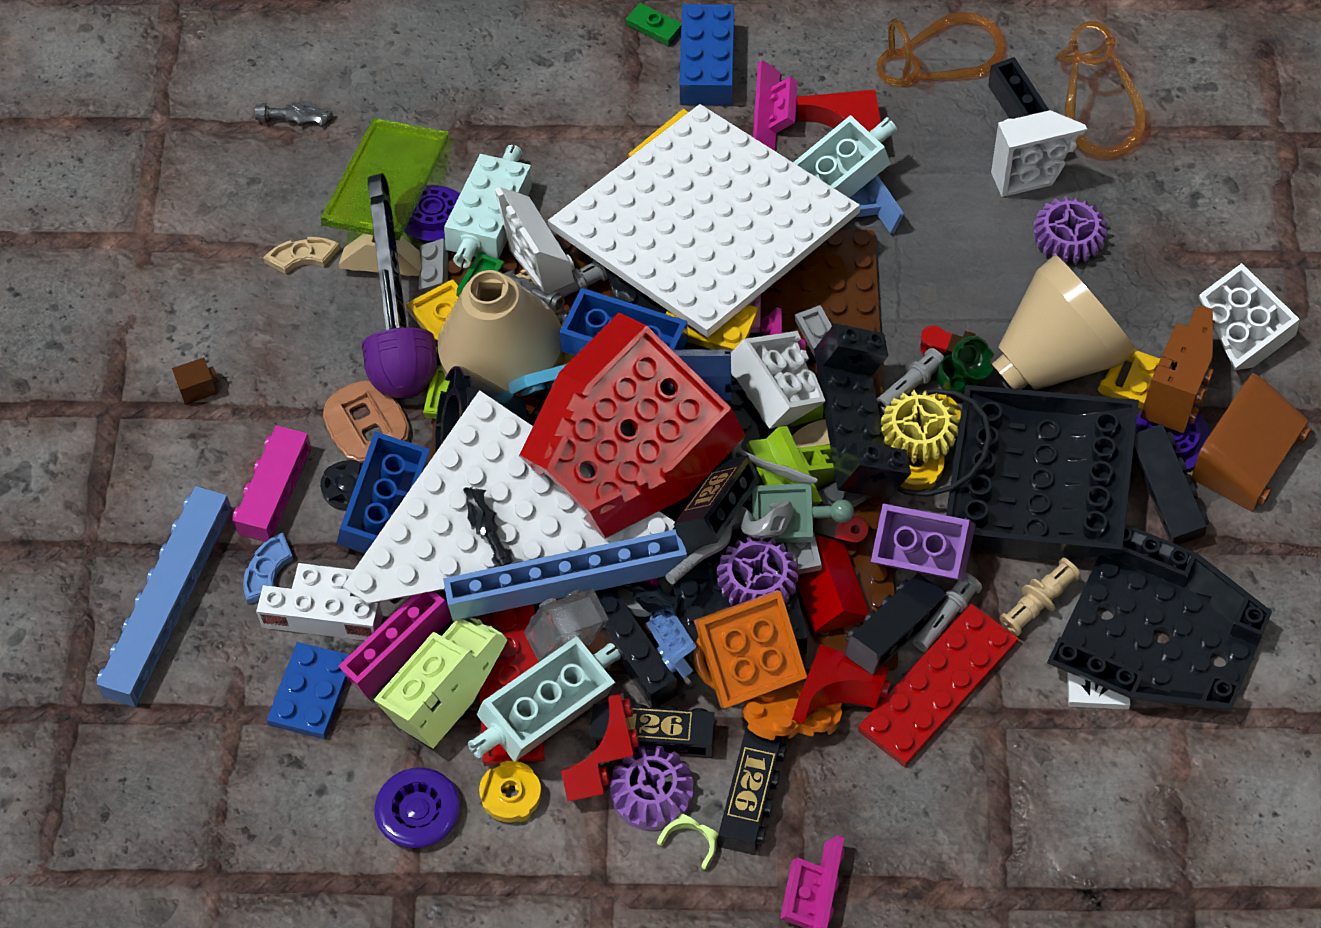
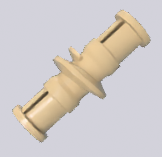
[999,558,1081,636]

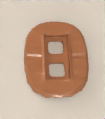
[323,380,410,463]

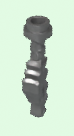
[255,101,333,126]
[500,270,565,313]

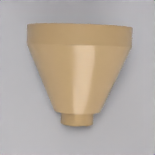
[992,255,1137,390]
[438,270,565,400]

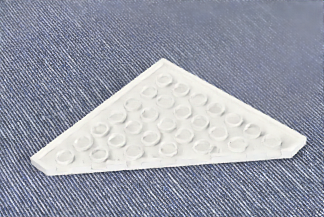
[343,390,675,604]

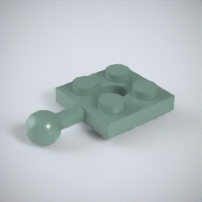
[752,484,854,543]

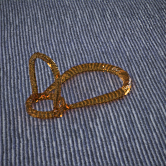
[876,12,1006,87]
[1055,21,1146,158]

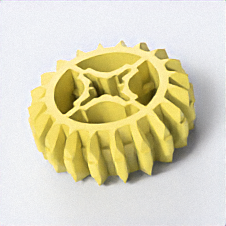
[881,390,959,464]

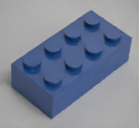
[679,4,734,106]
[559,288,688,356]
[336,431,430,553]

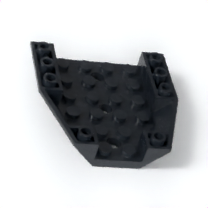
[1047,524,1272,711]

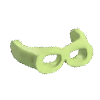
[657,813,718,870]

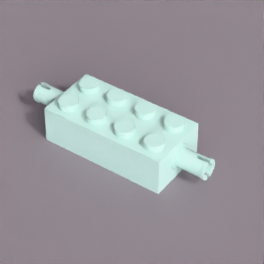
[793,115,897,198]
[444,145,532,268]
[468,636,621,762]

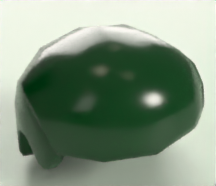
[952,336,994,380]
[938,355,980,394]

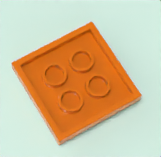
[694,590,807,709]

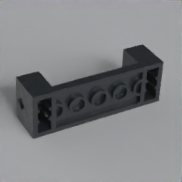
[814,323,911,499]

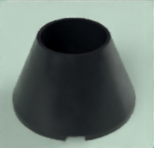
[435,366,527,453]

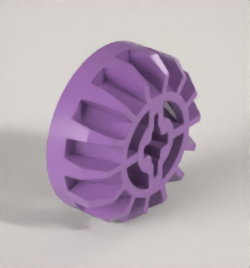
[610,746,694,831]

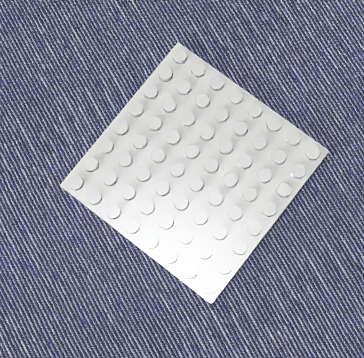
[548,104,860,338]

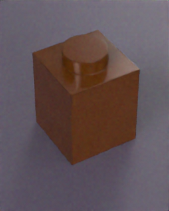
[172,357,219,405]

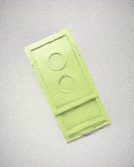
[374,617,508,748]

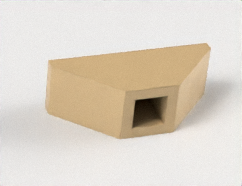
[339,229,421,276]

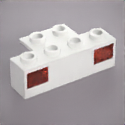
[256,563,383,641]

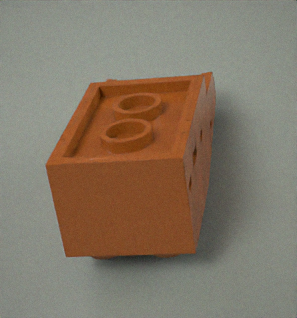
[1140,305,1215,433]

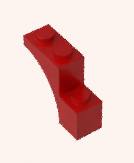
[561,692,639,802]

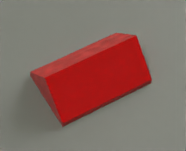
[796,535,869,635]

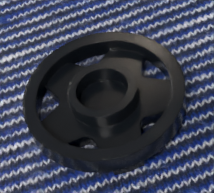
[320,460,363,510]

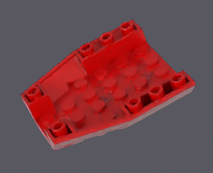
[519,313,746,539]

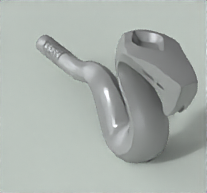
[666,501,793,584]

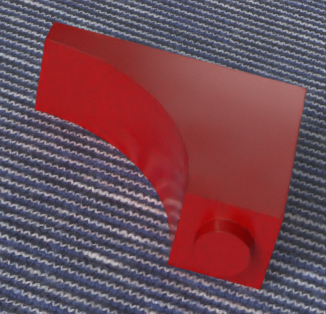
[796,89,884,146]
[792,644,891,724]

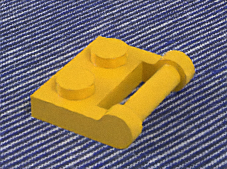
[1098,351,1160,409]

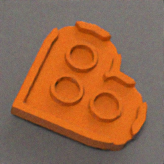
[741,680,842,740]

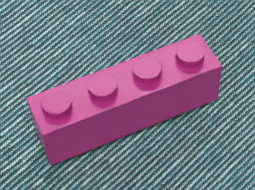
[233,426,312,542]
[338,591,452,699]

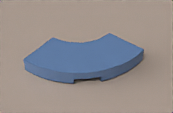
[243,532,294,605]

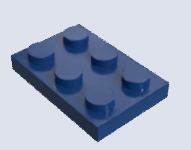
[266,642,349,739]

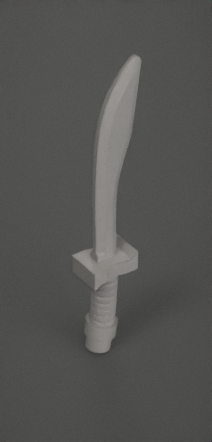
[726,439,818,484]

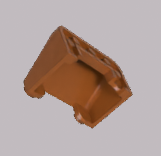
[1191,373,1312,512]

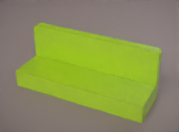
[746,426,822,507]

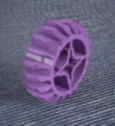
[1033,196,1108,266]
[717,536,798,606]

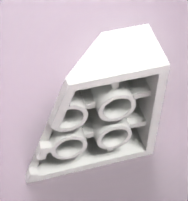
[991,110,1087,197]
[495,187,575,294]
[1199,263,1300,370]
[731,331,825,429]

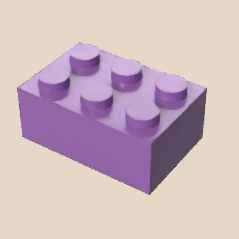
[871,504,975,582]

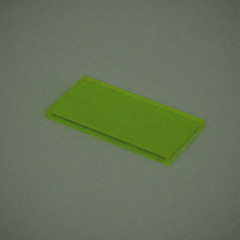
[321,118,448,240]

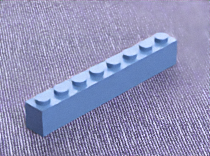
[97,486,232,708]
[443,530,687,621]

